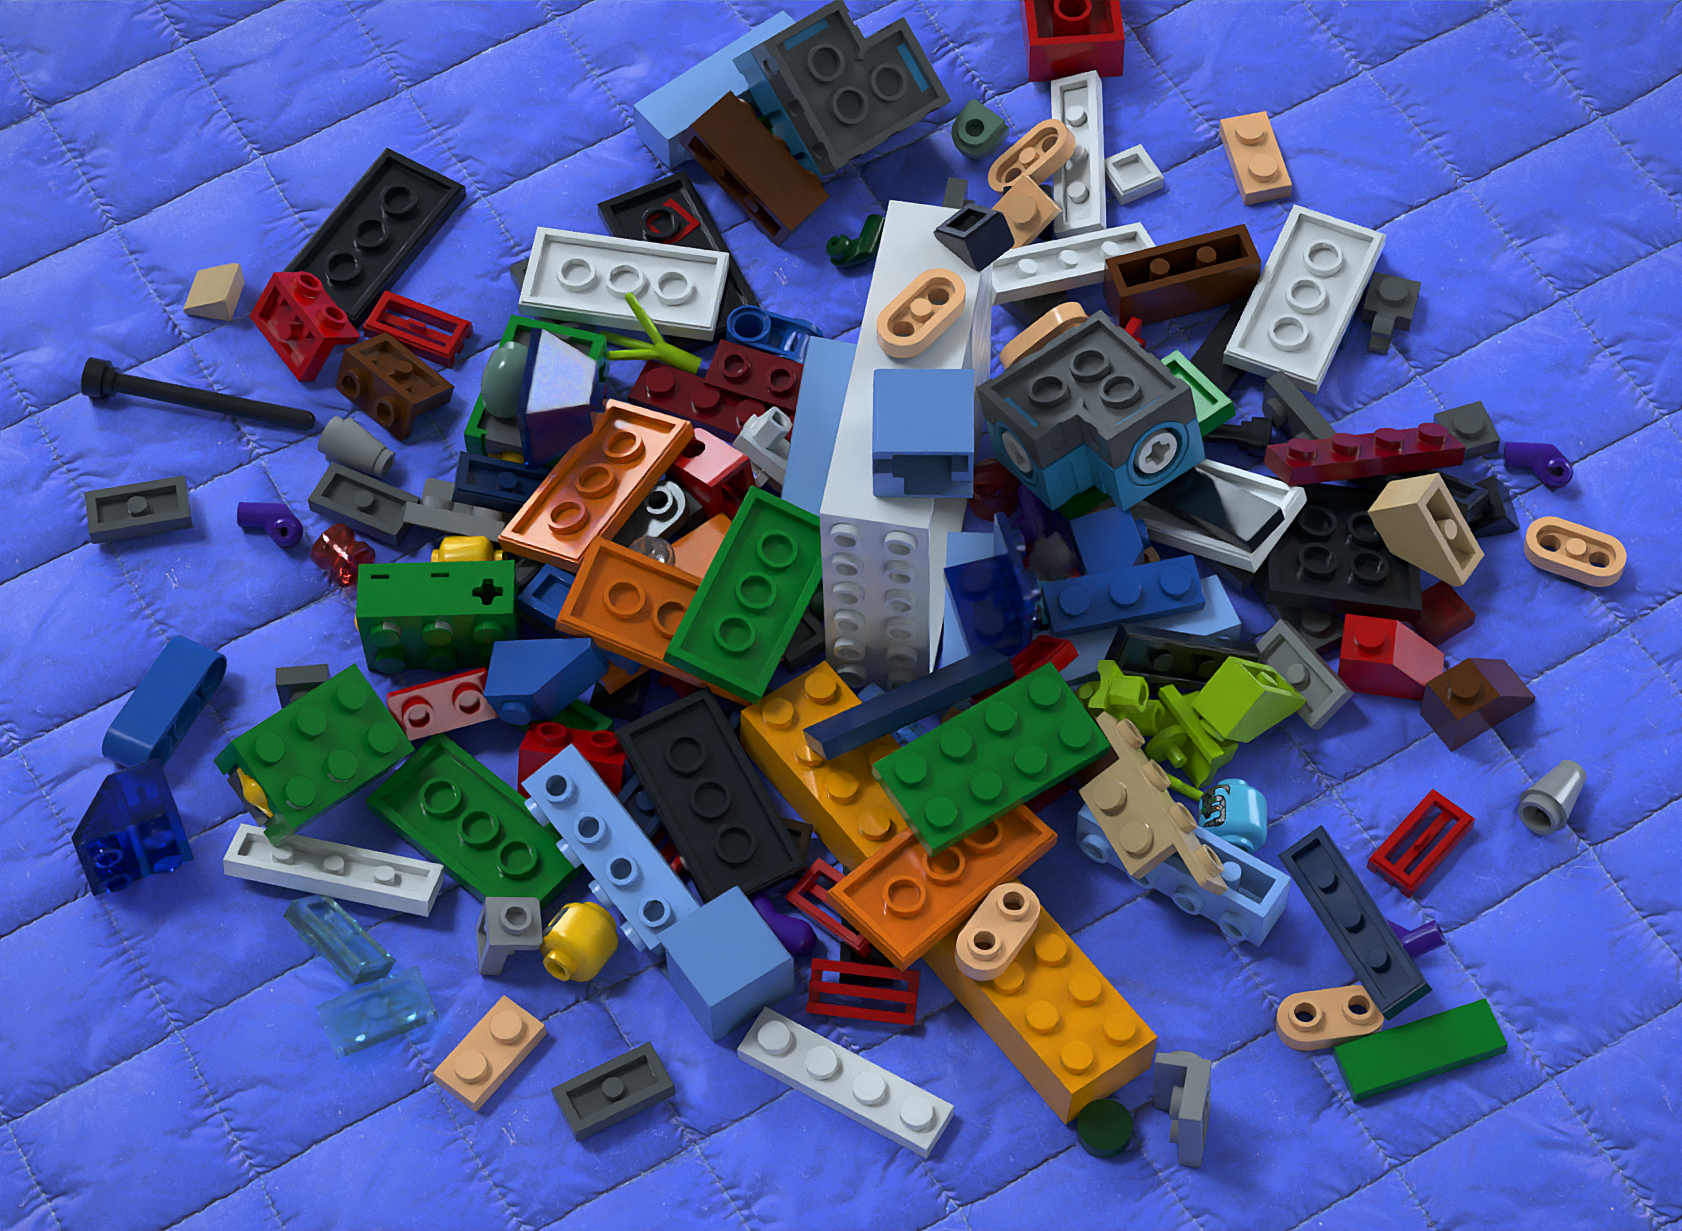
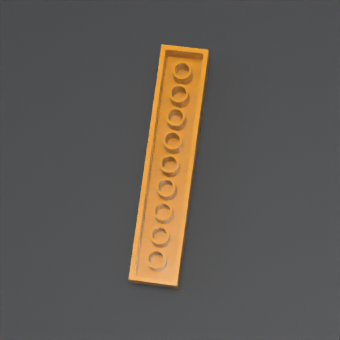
[739,661,1158,1125]

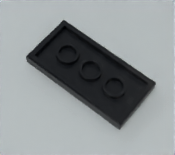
[283,147,467,330]
[597,170,761,354]
[614,686,807,904]

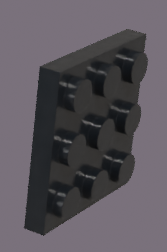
[1264,476,1422,623]

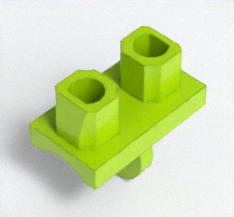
[1074,660,1165,736]
[1144,684,1238,789]

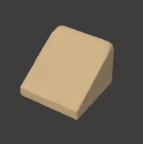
[183,263,245,322]

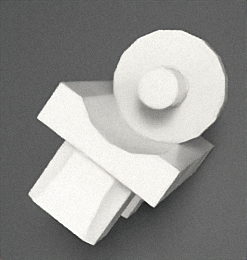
[732,407,793,494]

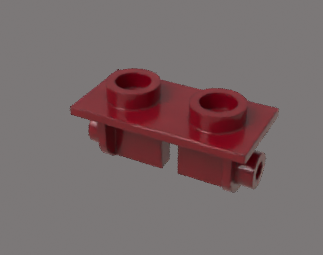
[703,339,804,413]

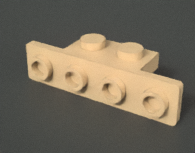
[1078,712,1228,896]

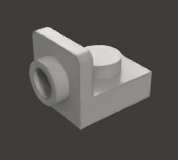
[475,897,543,975]

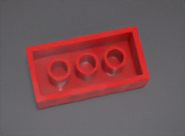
[1019,0,1125,82]

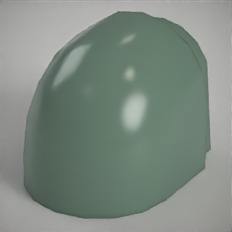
[951,99,1009,159]
[481,342,540,418]

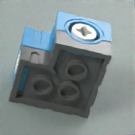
[732,0,951,178]
[977,310,1206,512]

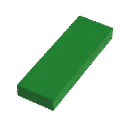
[1333,998,1508,1102]

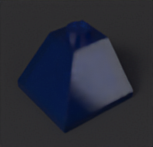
[516,328,607,470]

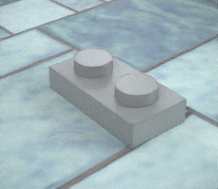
[1256,619,1354,730]

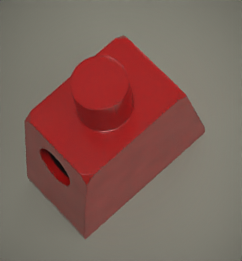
[665,428,756,523]

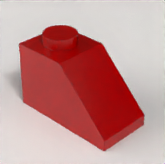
[1337,614,1444,701]

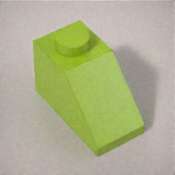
[1190,656,1307,743]

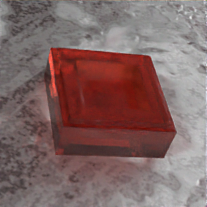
[1412,580,1476,647]

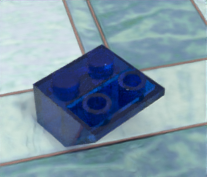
[71,757,194,896]

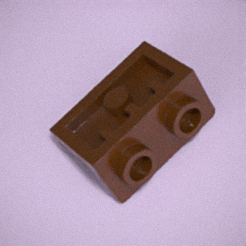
[335,332,455,441]

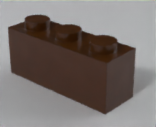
[679,90,830,247]
[1103,224,1262,328]

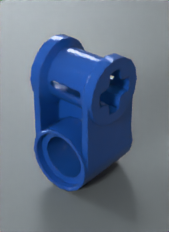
[726,305,824,364]

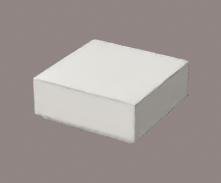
[1104,144,1164,206]

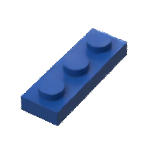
[1040,554,1206,638]

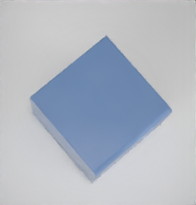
[872,369,974,498]
[656,886,795,1043]

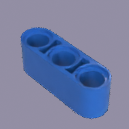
[102,635,227,778]

